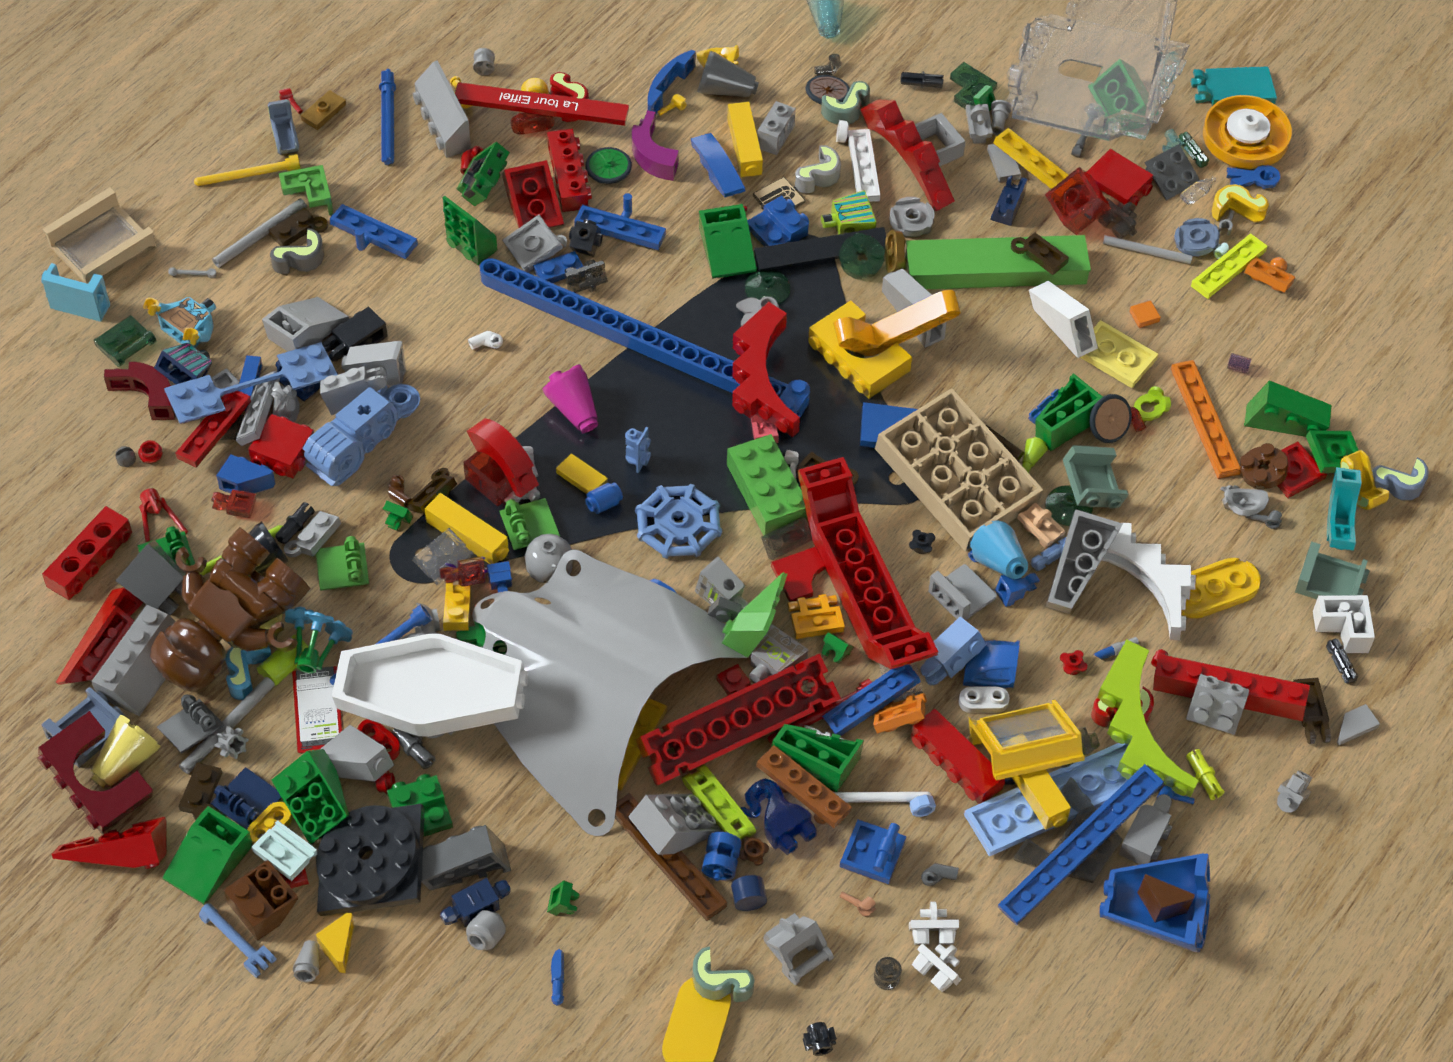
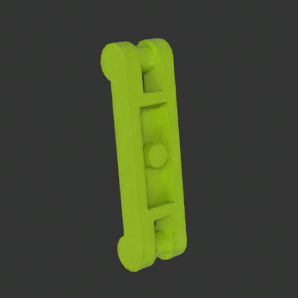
[682,764,756,842]

